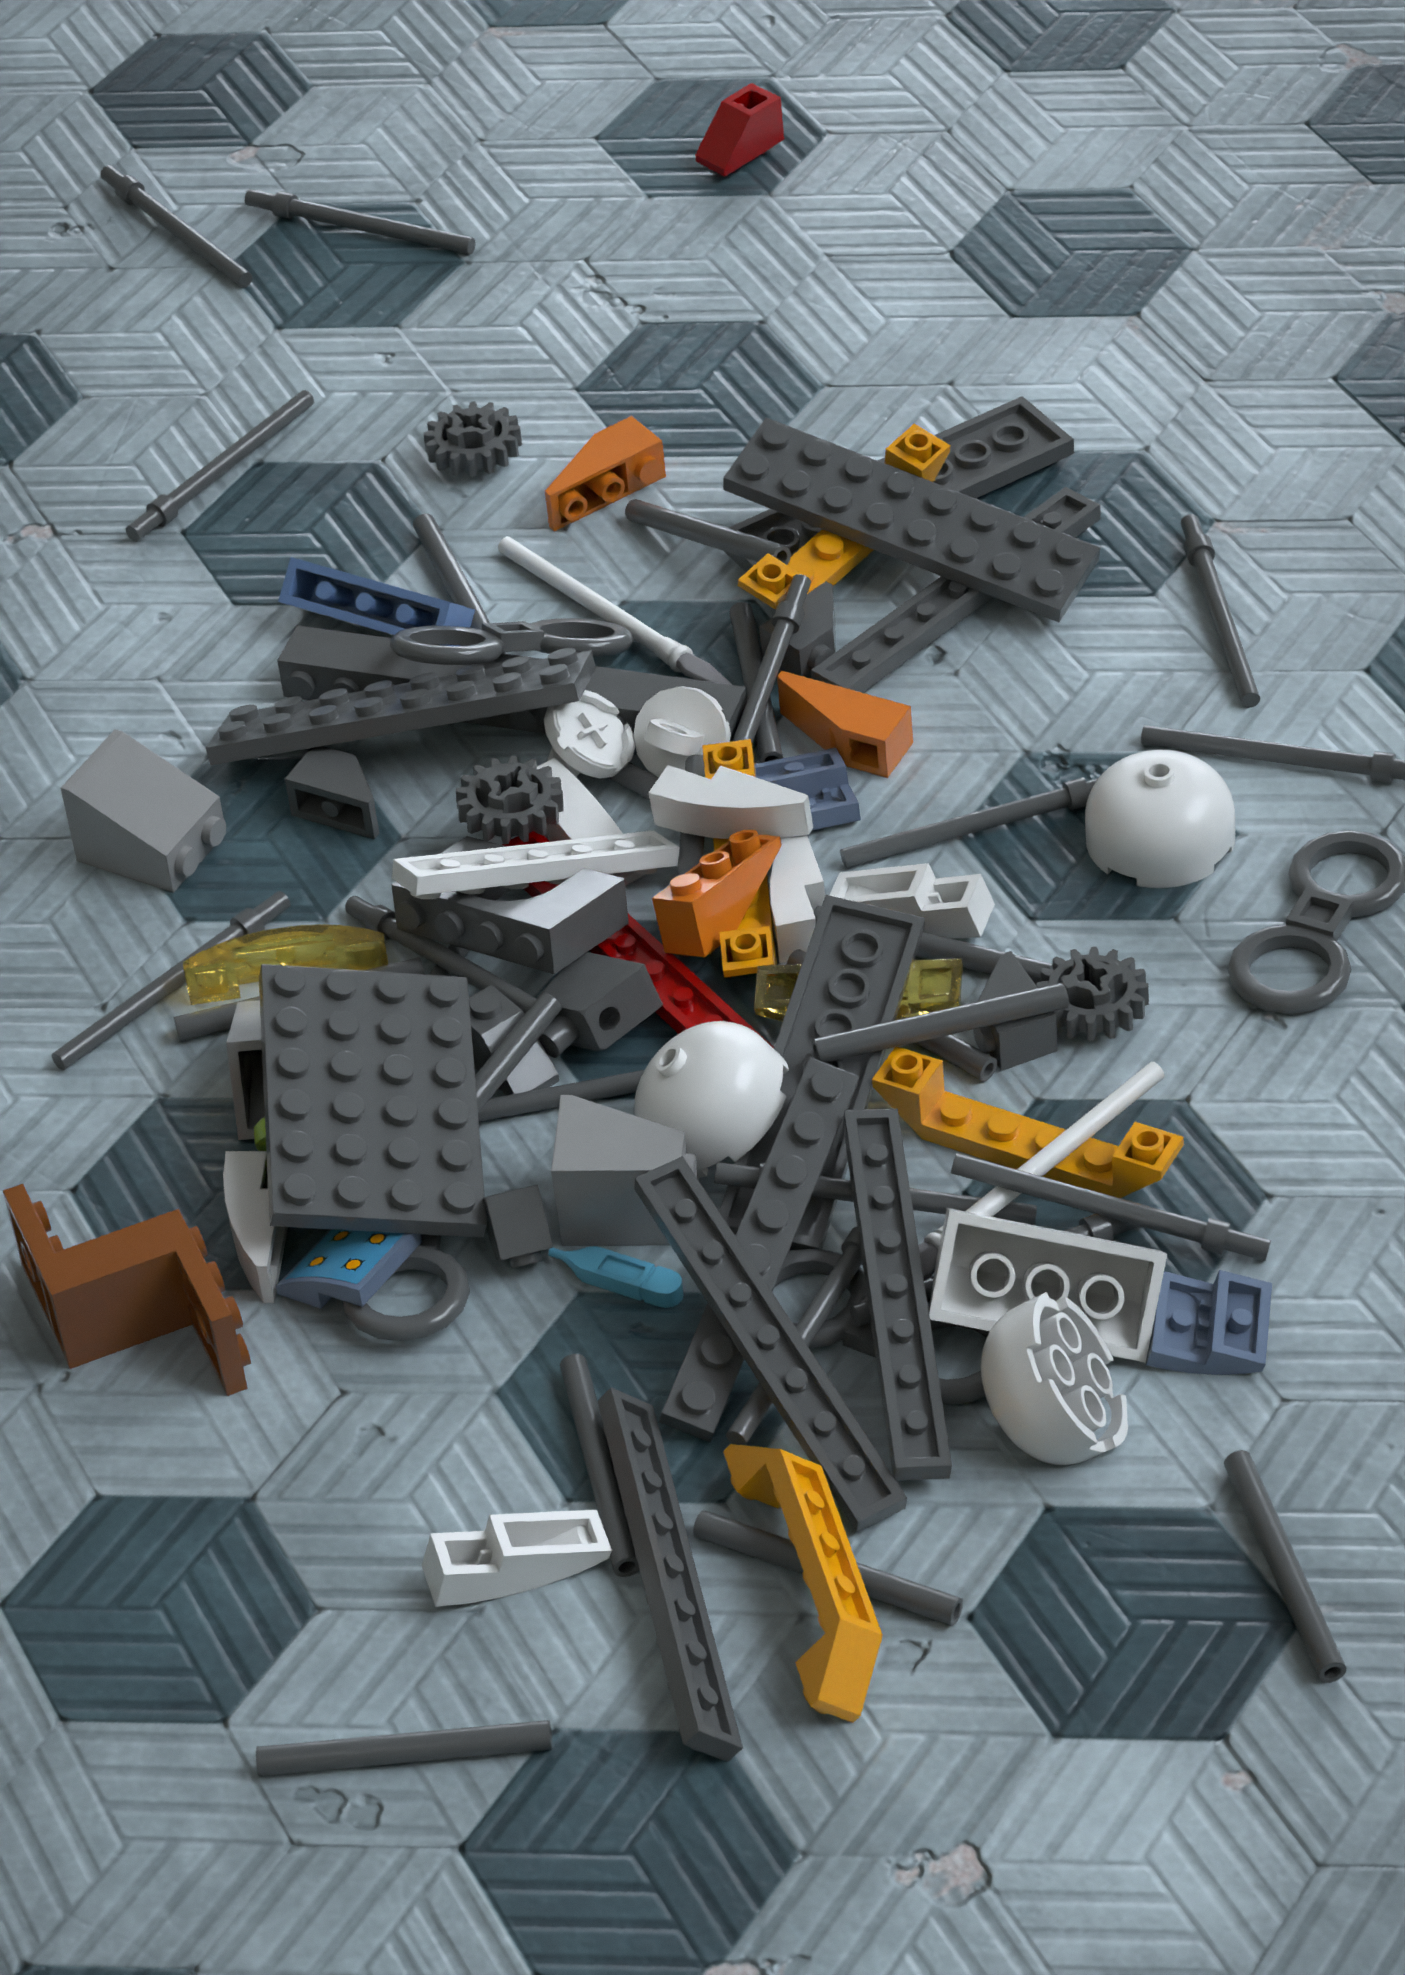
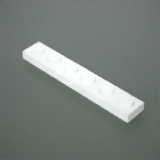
[392,830,680,899]

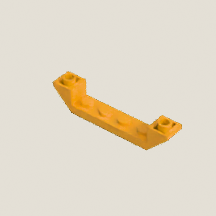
[738,423,951,609]
[702,739,777,977]
[872,1047,1184,1198]
[723,1444,883,1723]

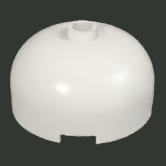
[1085,750,1235,888]
[634,1021,789,1178]
[981,1292,1128,1465]

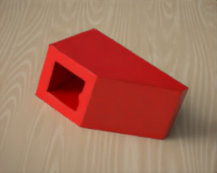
[695,83,784,176]

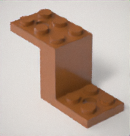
[3,1184,251,1396]

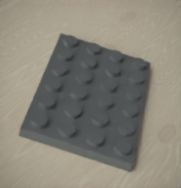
[259,964,487,1237]

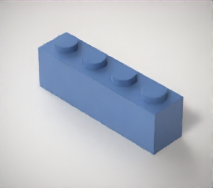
[278,557,475,646]

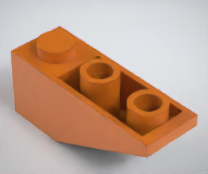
[545,416,666,532]
[777,671,913,778]
[652,830,782,957]

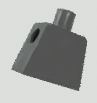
[537,952,663,1058]

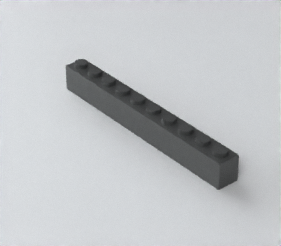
[277,625,747,743]

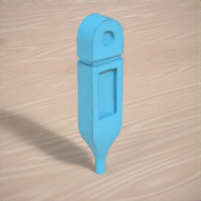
[548,1246,684,1308]

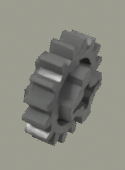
[423,401,522,477]
[456,756,564,844]
[1036,947,1149,1041]

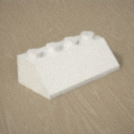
[929,1208,1167,1363]

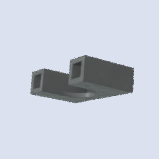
[392,836,629,974]

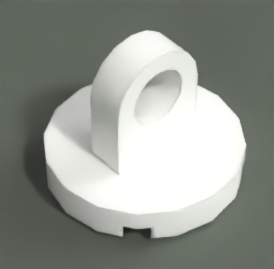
[633,686,731,777]
[544,690,635,779]

